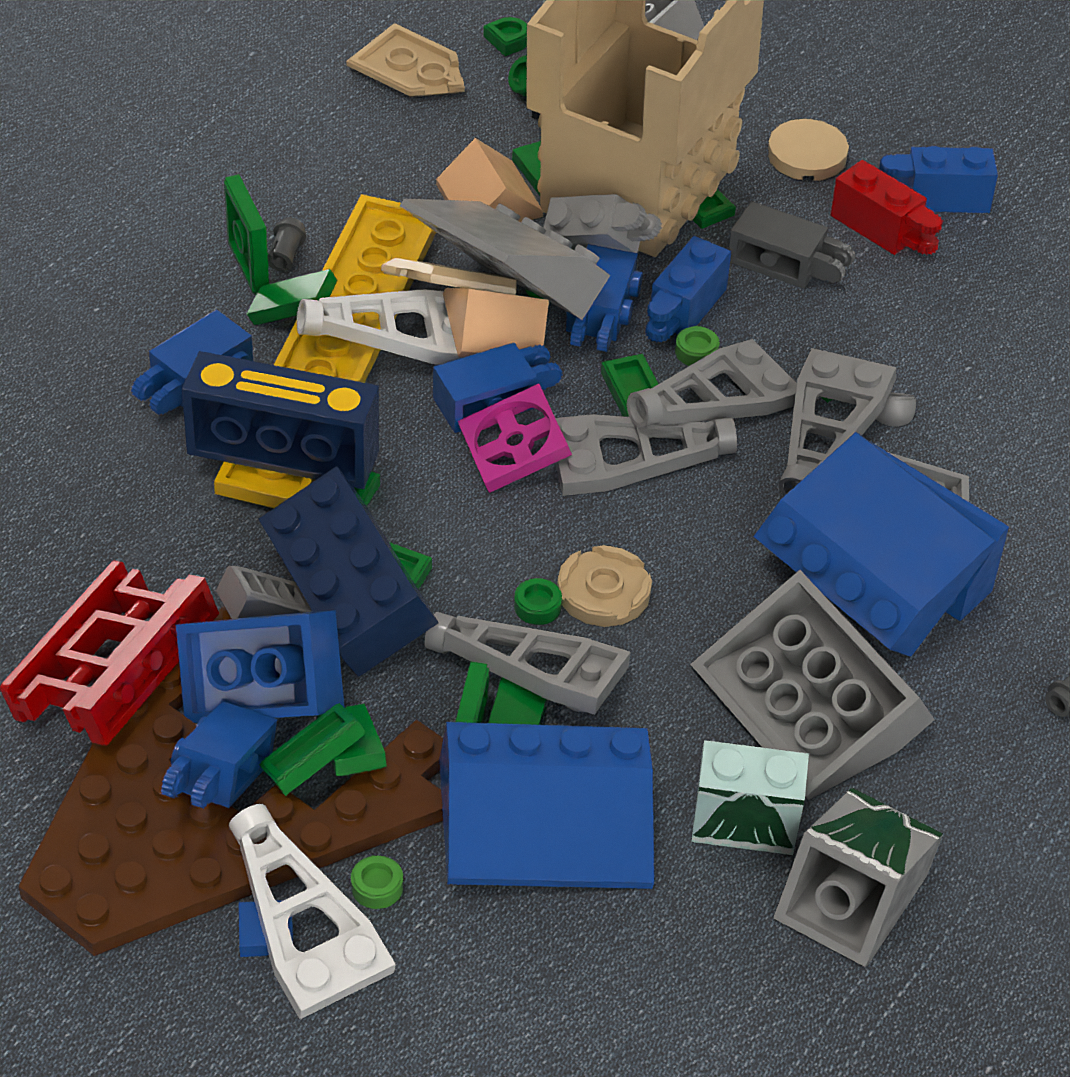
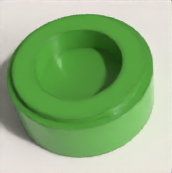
[675,326,719,366]
[351,856,403,909]

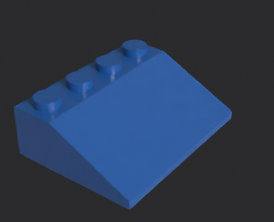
[753,432,998,657]
[439,722,654,889]

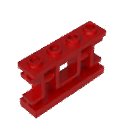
[0,560,220,746]

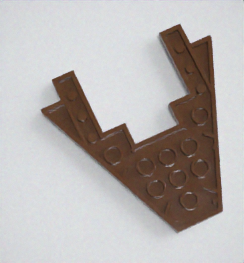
[19,606,443,956]

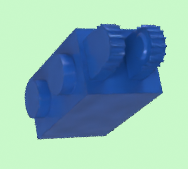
[879,146,998,213]
[645,236,731,343]
[566,244,643,352]
[131,309,253,415]
[433,343,563,433]
[161,701,277,809]

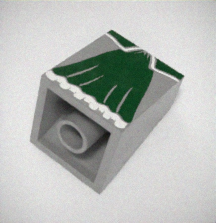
[774,788,943,967]

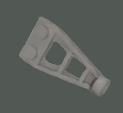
[627,339,797,428]
[779,348,896,496]
[555,414,737,496]
[425,612,631,715]

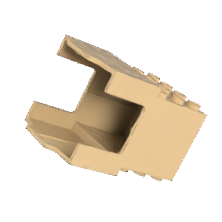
[527,0,764,258]

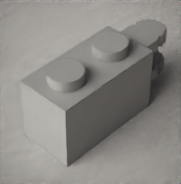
[543,194,662,253]

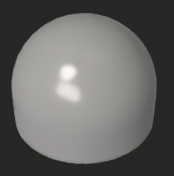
[876,392,917,427]

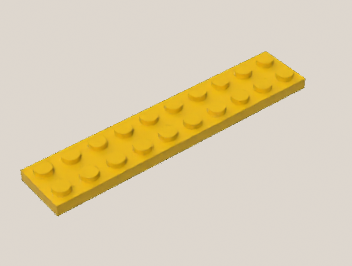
[214,194,436,508]

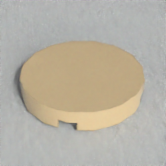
[768,119,849,181]
[557,545,652,627]

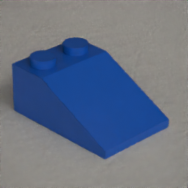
[176,610,345,723]

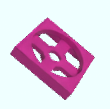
[458,384,572,493]

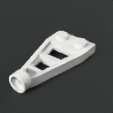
[297,289,462,365]
[229,804,396,1019]

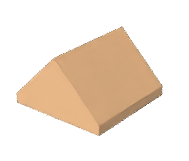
[436,138,543,222]
[443,288,549,358]

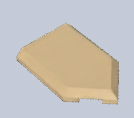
[346,23,465,97]
[381,258,517,295]

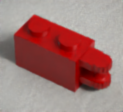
[830,160,943,255]

